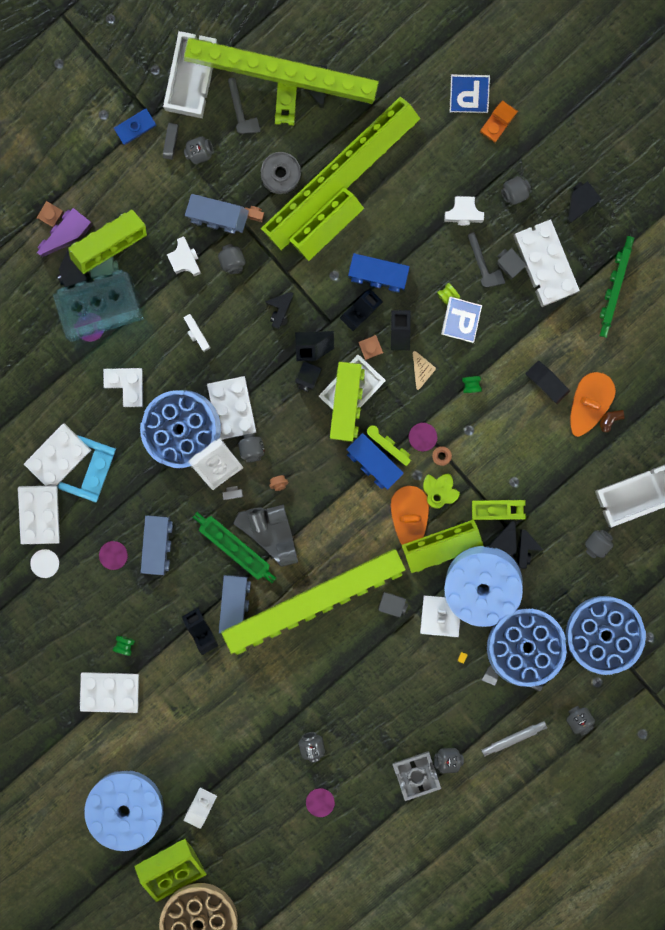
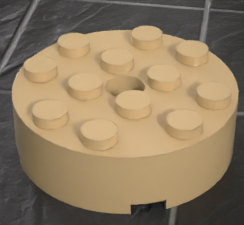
[159,883,238,930]

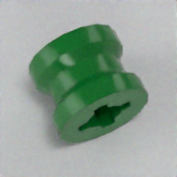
[462,376,482,394]
[112,636,135,656]

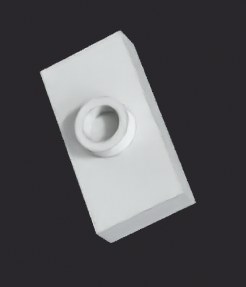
[183,314,210,352]

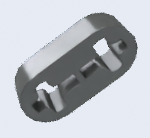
[163,123,179,160]

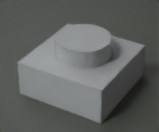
[222,486,243,500]

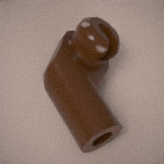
[600,410,625,433]

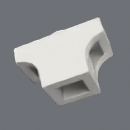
[444,197,484,226]
[167,237,201,276]
[184,788,217,829]

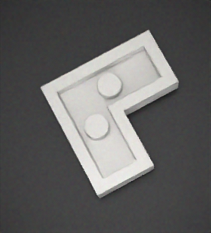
[104,368,143,407]

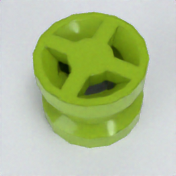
[437,283,460,306]

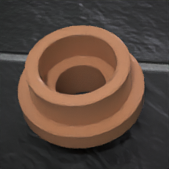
[432,447,452,466]
[269,475,288,491]

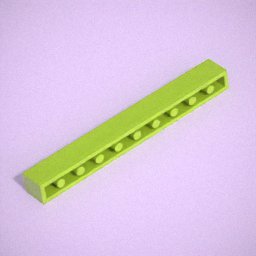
[184,38,378,104]
[261,97,420,250]
[221,549,406,655]

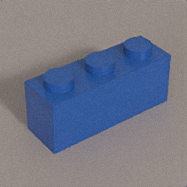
[348,253,410,293]
[346,433,404,490]

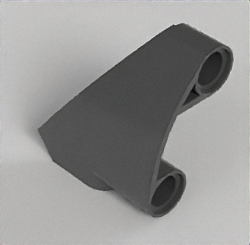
[233,504,298,567]

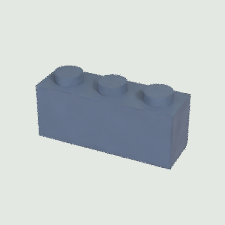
[185,194,249,234]
[141,515,173,575]
[219,575,251,633]

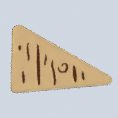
[413,351,436,390]

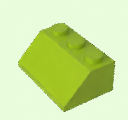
[135,839,206,902]

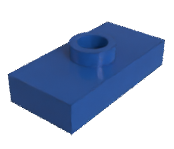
[114,109,157,145]

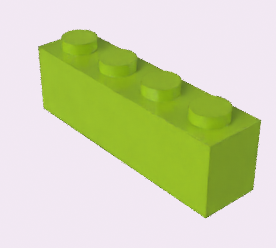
[288,187,364,261]
[68,210,147,274]
[330,362,365,442]
[402,520,483,573]

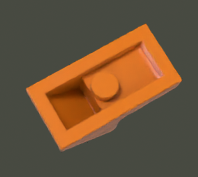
[480,100,518,143]

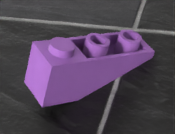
[37,208,93,257]

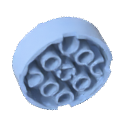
[140,390,221,468]
[445,546,523,627]
[566,596,646,675]
[487,609,567,687]
[85,771,164,851]

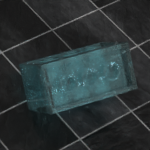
[53,270,144,342]

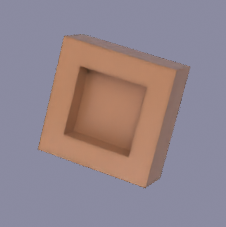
[37,201,64,227]
[245,206,265,223]
[358,335,383,360]

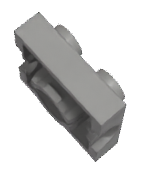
[392,751,441,801]

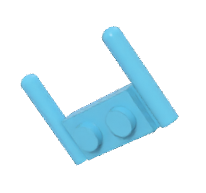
[58,435,116,503]

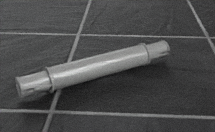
[481,721,547,757]

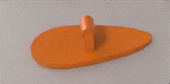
[570,372,616,437]
[391,486,429,545]

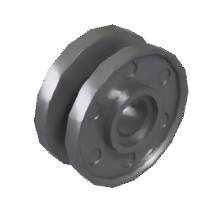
[261,152,301,194]

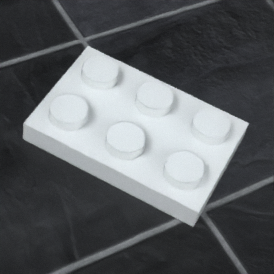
[319,355,386,409]
[207,376,257,440]
[24,423,91,486]
[188,438,243,490]
[18,486,60,544]
[80,672,139,713]

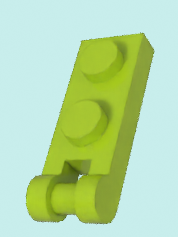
[275,83,297,126]
[367,426,411,466]
[472,500,526,520]

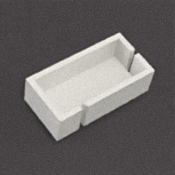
[163,31,218,119]
[513,219,580,307]
[595,465,665,527]

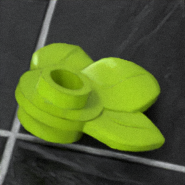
[423,474,460,509]

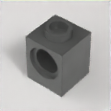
[496,248,527,279]
[378,591,408,617]

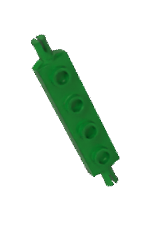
[599,236,635,338]
[192,511,277,584]

